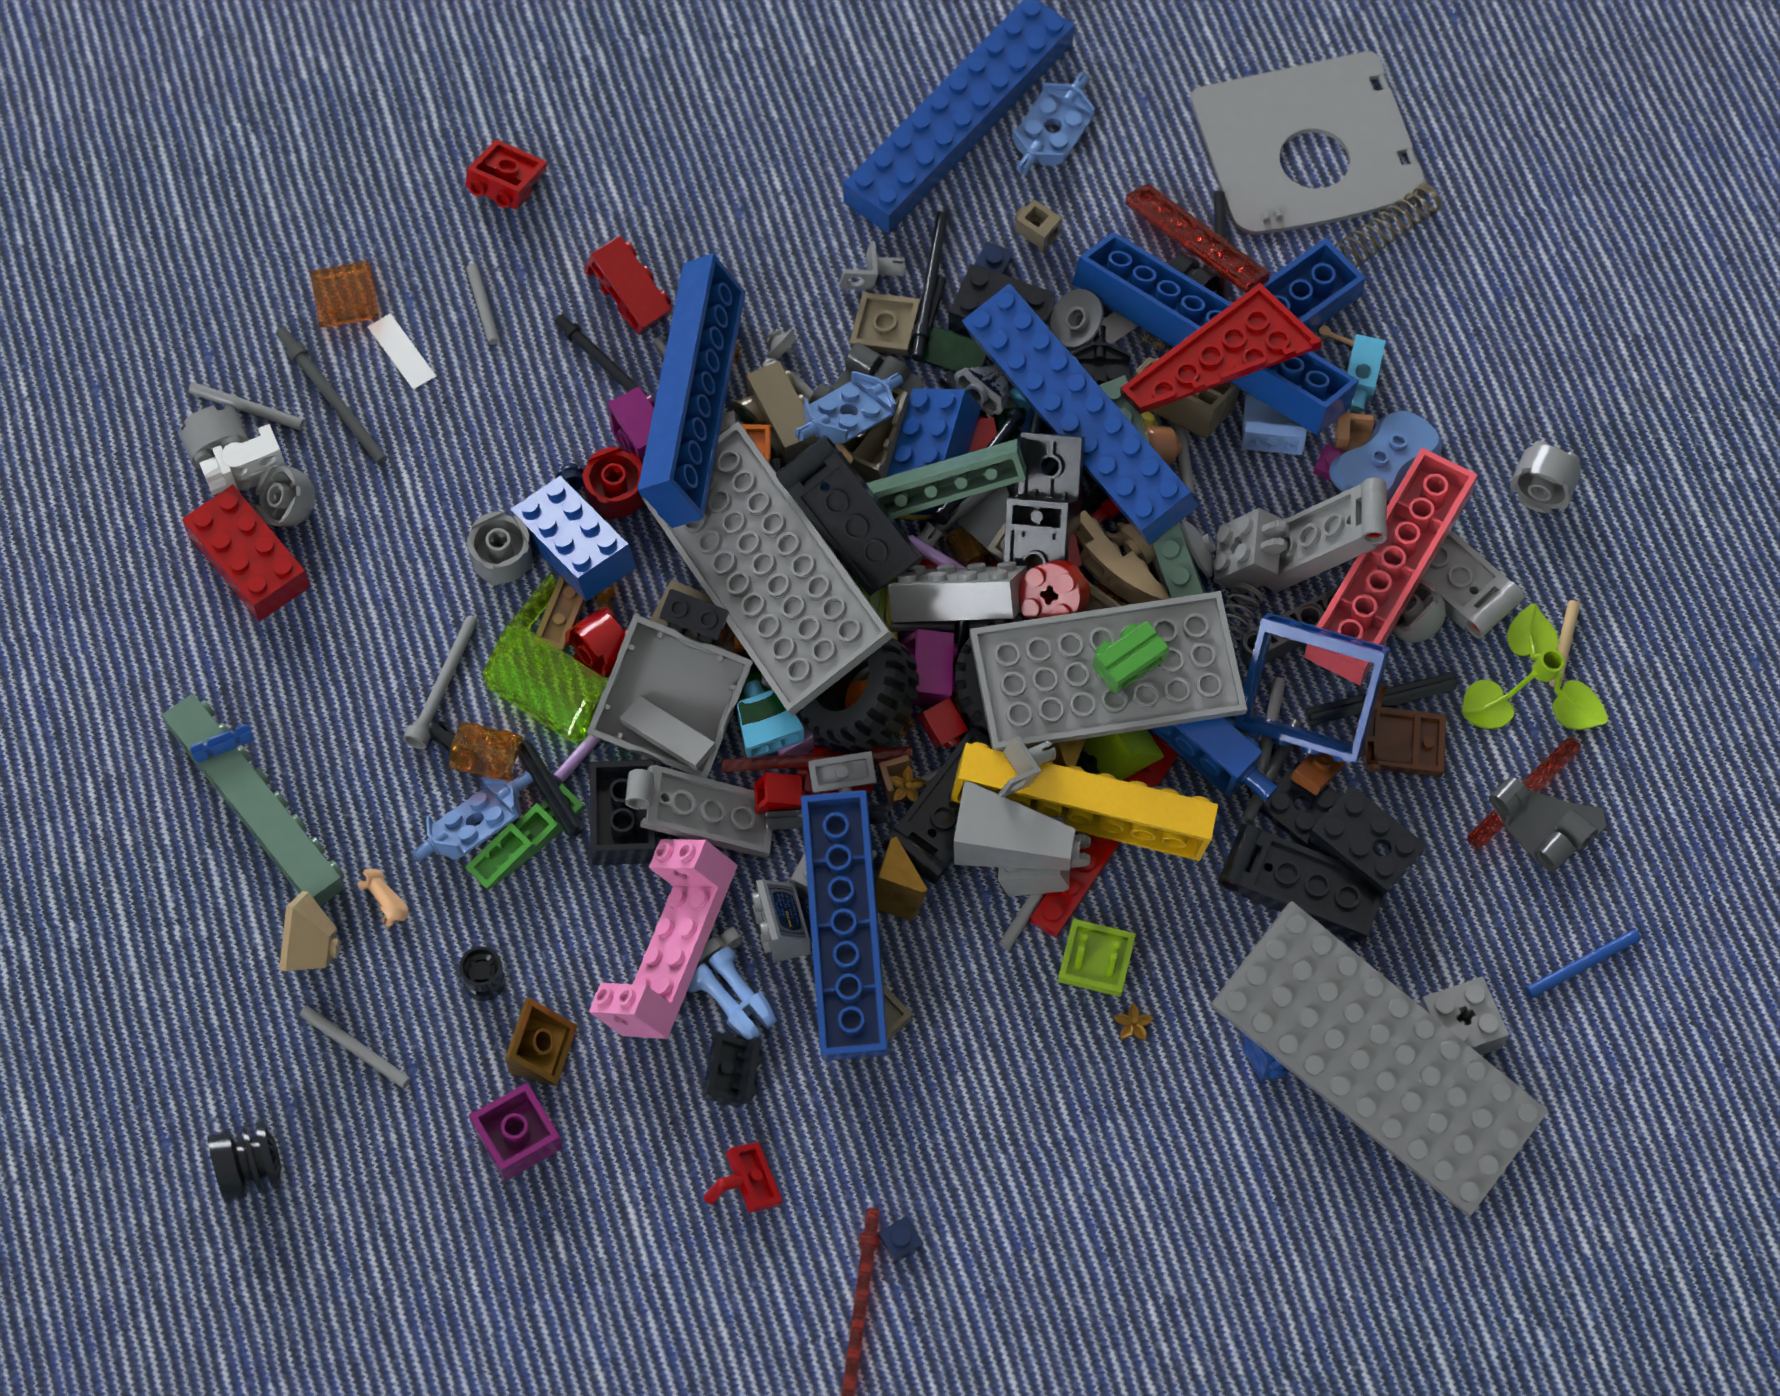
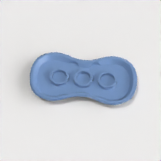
[1329,411,1443,502]

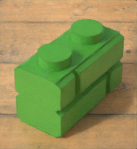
[1092,621,1170,694]

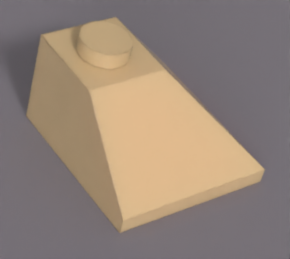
[279,891,340,971]

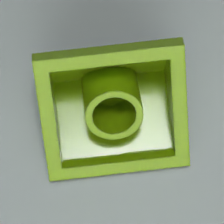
[1083,729,1164,781]

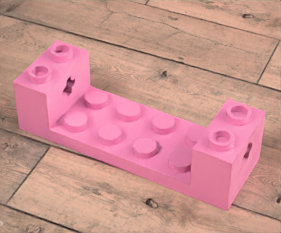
[589,839,738,1039]

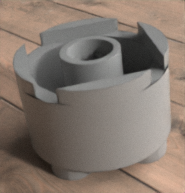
[178,405,249,470]
[1510,441,1581,513]
[467,511,533,585]

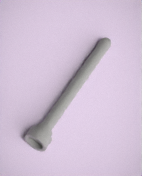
[403,615,477,749]

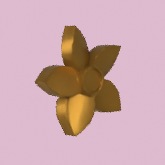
[890,765,926,802]
[1114,1003,1153,1041]

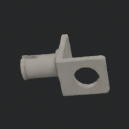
[839,241,905,290]
[999,736,1056,798]

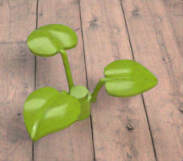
[1461,603,1608,730]

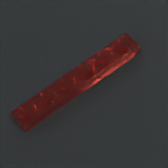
[1126,183,1270,293]

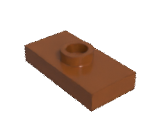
[1290,752,1346,796]

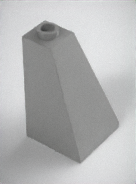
[954,781,1081,871]

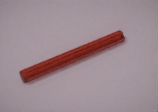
[1467,737,1581,850]

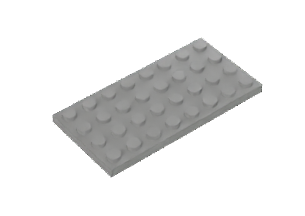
[969,591,1247,751]

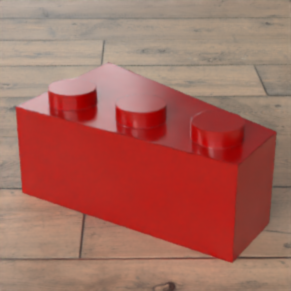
[583,235,672,335]

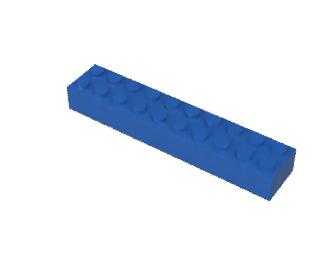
[843,0,1074,234]
[1072,231,1359,436]
[638,253,745,528]
[962,283,1198,545]

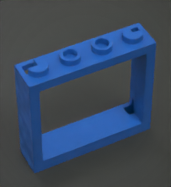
[1235,613,1390,763]

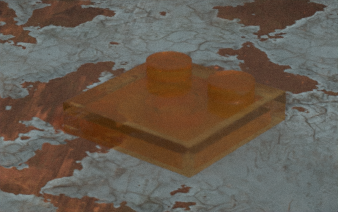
[310,261,379,328]

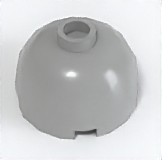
[255,465,315,527]
[1391,580,1446,643]

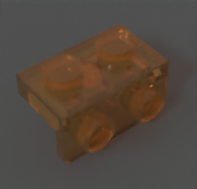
[449,722,523,782]

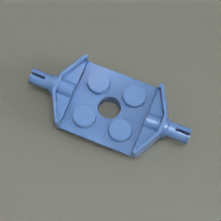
[1012,72,1095,175]
[795,371,903,444]
[411,771,534,863]

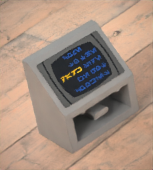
[752,879,811,963]

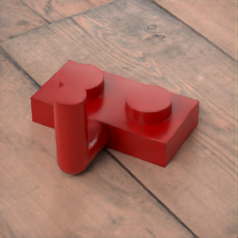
[704,1142,783,1213]

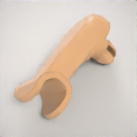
[357,869,409,927]

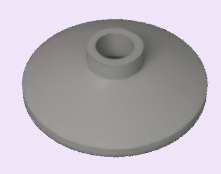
[1050,289,1103,348]
[1181,520,1216,578]

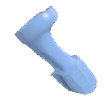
[688,946,777,1040]

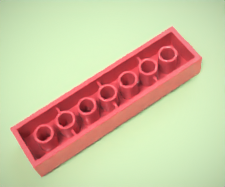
[1304,448,1478,686]

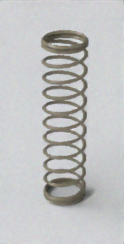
[1334,183,1441,268]

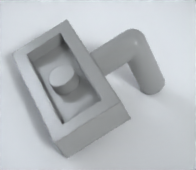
[808,751,877,794]

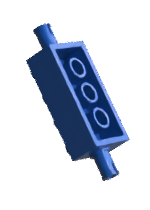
[1150,717,1279,802]

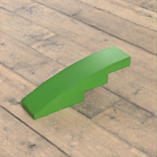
[465,784,586,890]

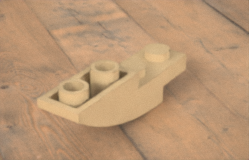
[1075,510,1171,604]

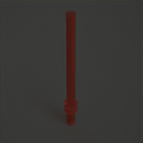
[721,745,913,773]
[841,1207,880,1396]

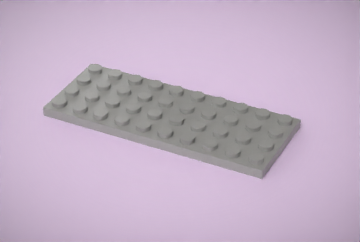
[642,422,894,716]
[1210,901,1548,1216]

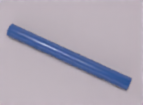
[1525,929,1641,999]

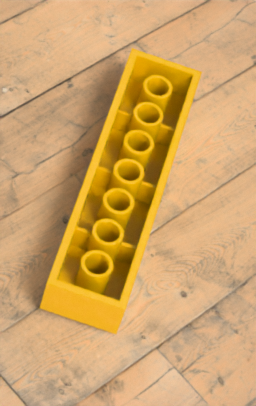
[950,742,1218,861]

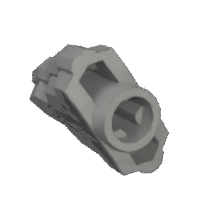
[954,365,1011,416]

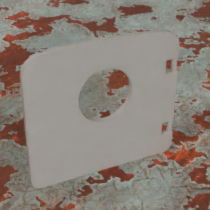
[1190,51,1424,235]

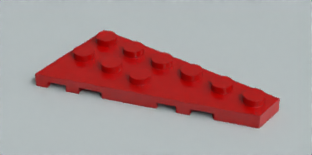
[1120,283,1322,414]

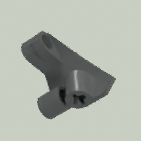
[1489,777,1606,872]

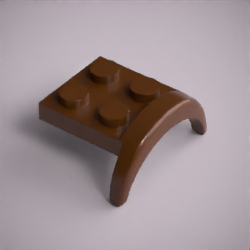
[1363,683,1446,777]

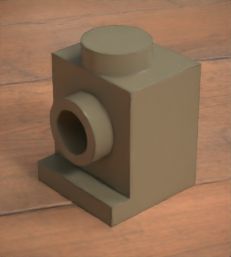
[1014,199,1062,253]

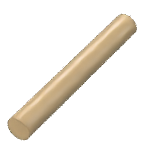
[1549,600,1580,687]

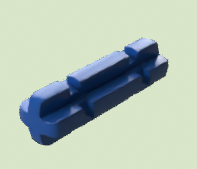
[190,724,254,763]

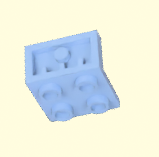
[1241,394,1307,455]

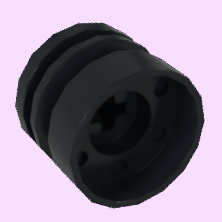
[207,1120,282,1204]

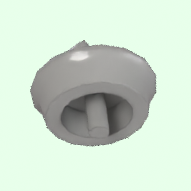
[766,328,796,360]

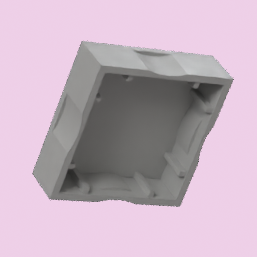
[587,614,753,778]

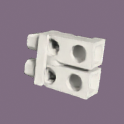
[199,424,286,495]

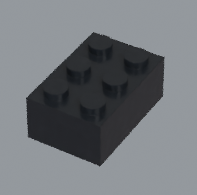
[948,264,1055,338]
[590,760,657,865]

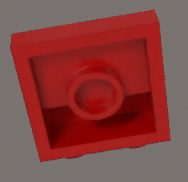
[465,139,547,210]

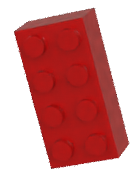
[182,484,310,622]

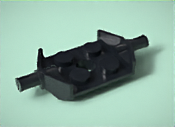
[1070,325,1131,385]

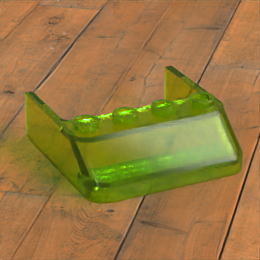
[483,573,609,742]

